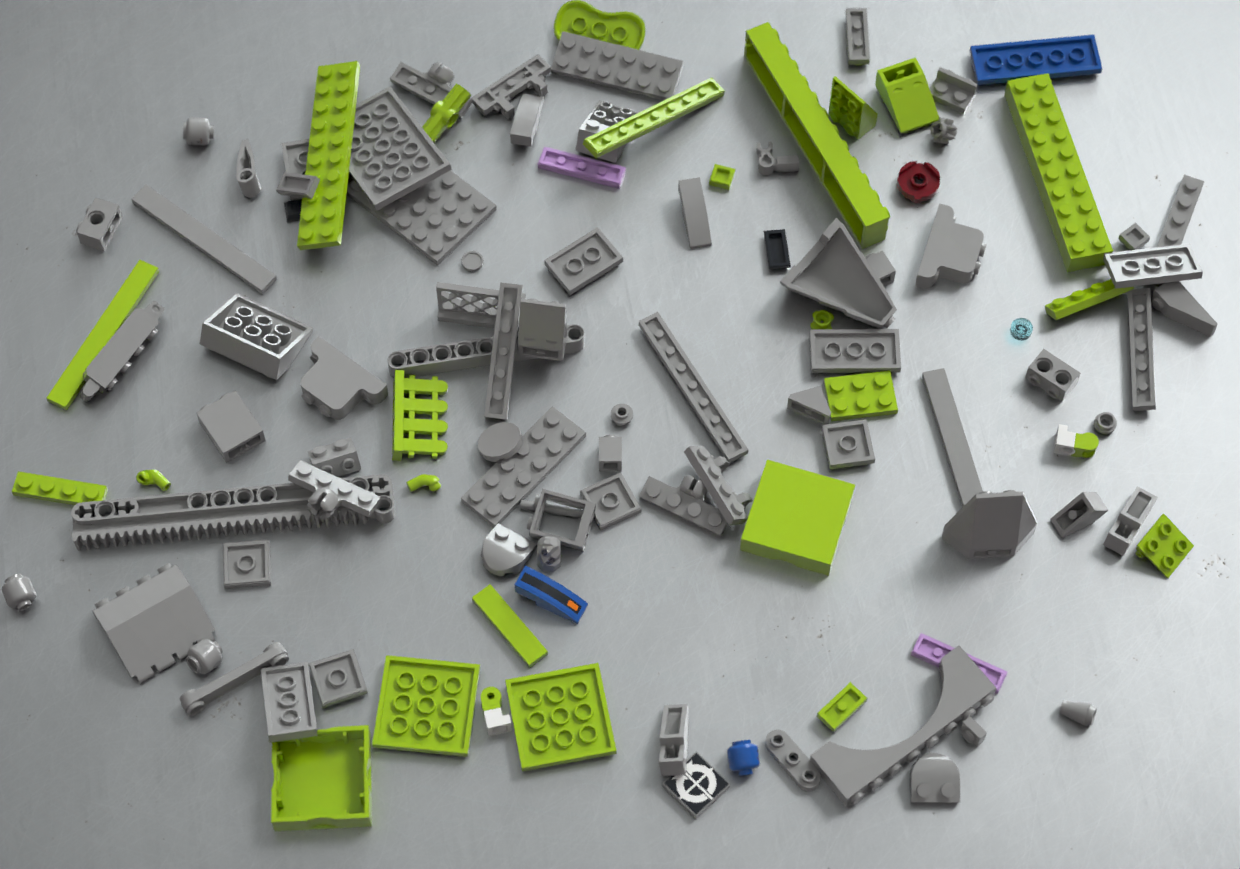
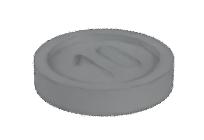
[461,251,483,272]

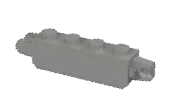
[79,301,164,401]

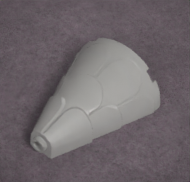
[780,218,897,329]

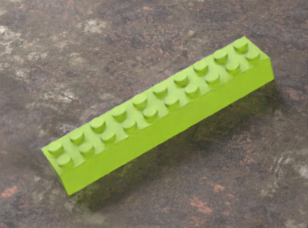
[1004,73,1113,273]

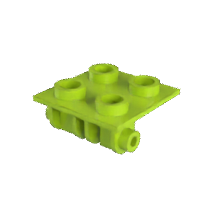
[1135,513,1194,578]

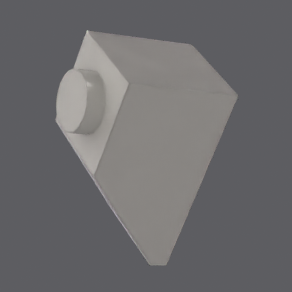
[1050,492,1108,538]

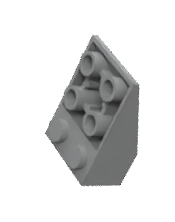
[575,101,637,163]
[518,299,567,361]

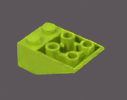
[875,57,939,134]
[828,76,878,140]

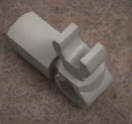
[757,142,799,176]

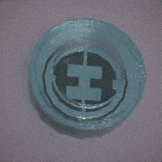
[1010,318,1033,341]

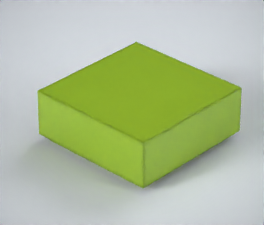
[709,164,736,190]

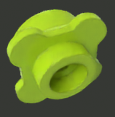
[810,310,834,330]

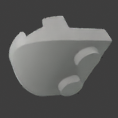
[480,523,537,576]
[910,753,960,802]

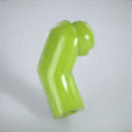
[136,469,171,491]
[406,474,441,492]

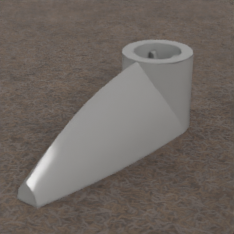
[236,139,262,197]

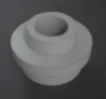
[611,404,633,426]
[1094,412,1117,434]

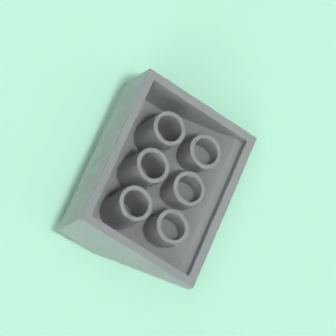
[199,293,313,380]

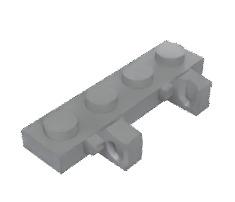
[472,54,551,119]
[684,446,753,525]

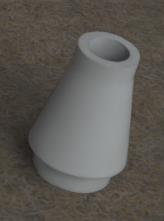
[1060,700,1097,726]

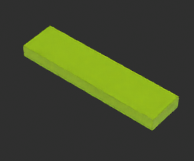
[472,584,548,668]

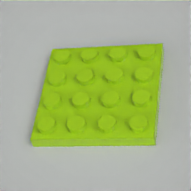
[372,655,480,757]
[505,663,617,771]

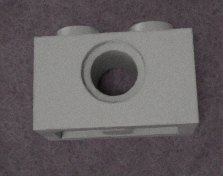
[76,197,123,251]

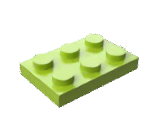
[824,371,898,422]

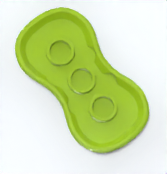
[554,0,646,50]

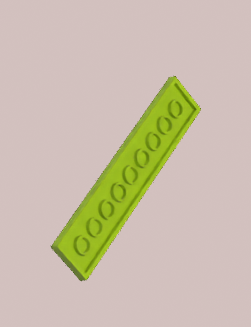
[297,61,360,250]

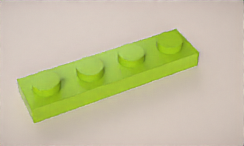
[1045,278,1134,320]
[12,471,108,505]

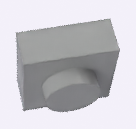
[1118,223,1150,250]
[960,716,987,747]

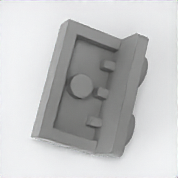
[308,438,361,477]

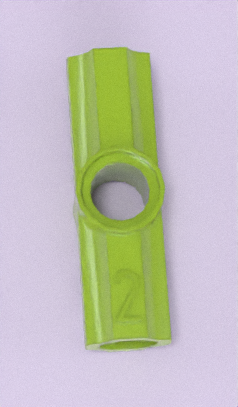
[422,83,472,143]

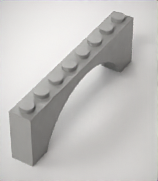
[810,645,996,807]

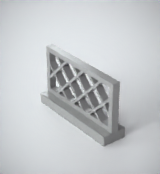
[436,282,526,332]

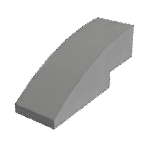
[510,93,544,147]
[678,177,712,249]
[1103,486,1158,556]
[659,704,688,776]

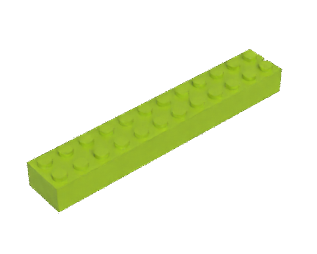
[744,22,890,249]

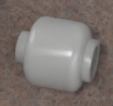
[183,117,214,146]
[2,574,36,611]
[186,639,222,674]

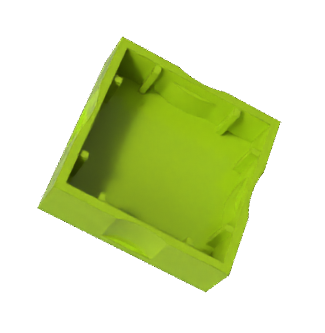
[740,459,855,576]
[271,725,372,832]

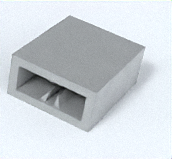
[196,390,266,463]

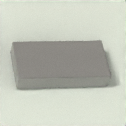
[276,172,320,199]

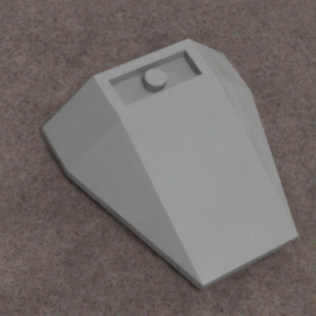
[942,490,1037,559]

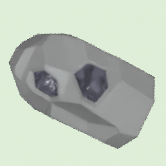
[537,537,561,572]

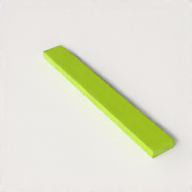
[583,77,725,158]
[46,260,160,410]

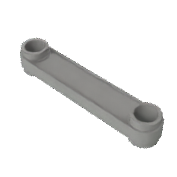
[180,642,289,716]

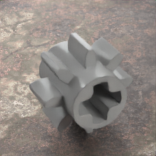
[930,117,957,145]

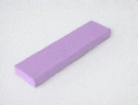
[538,147,626,189]
[911,633,1008,694]

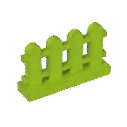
[392,370,448,461]

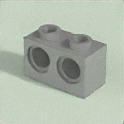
[1025,348,1081,402]

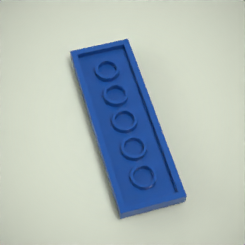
[970,34,1103,85]

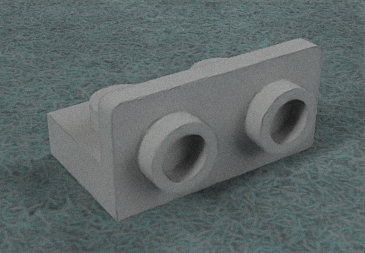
[930,67,977,114]

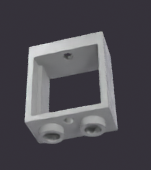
[527,489,596,552]

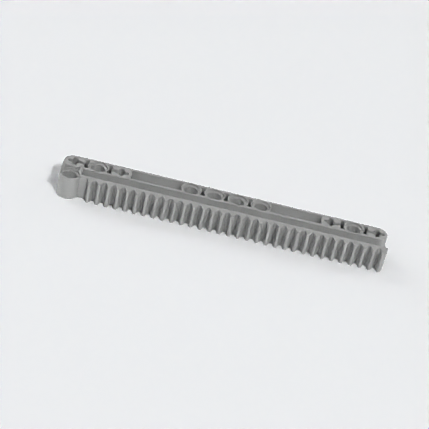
[71,475,395,551]

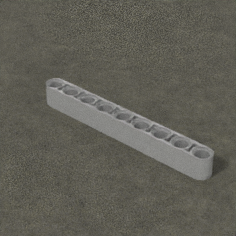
[387,324,585,378]

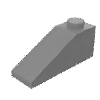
[1151,281,1218,337]

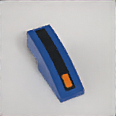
[515,565,588,624]

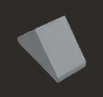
[787,386,831,425]

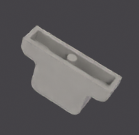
[915,203,987,289]
[300,336,388,420]

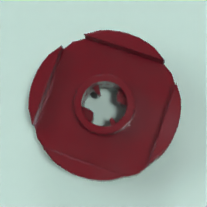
[897,161,940,204]

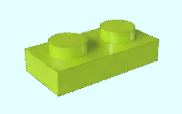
[817,682,867,732]

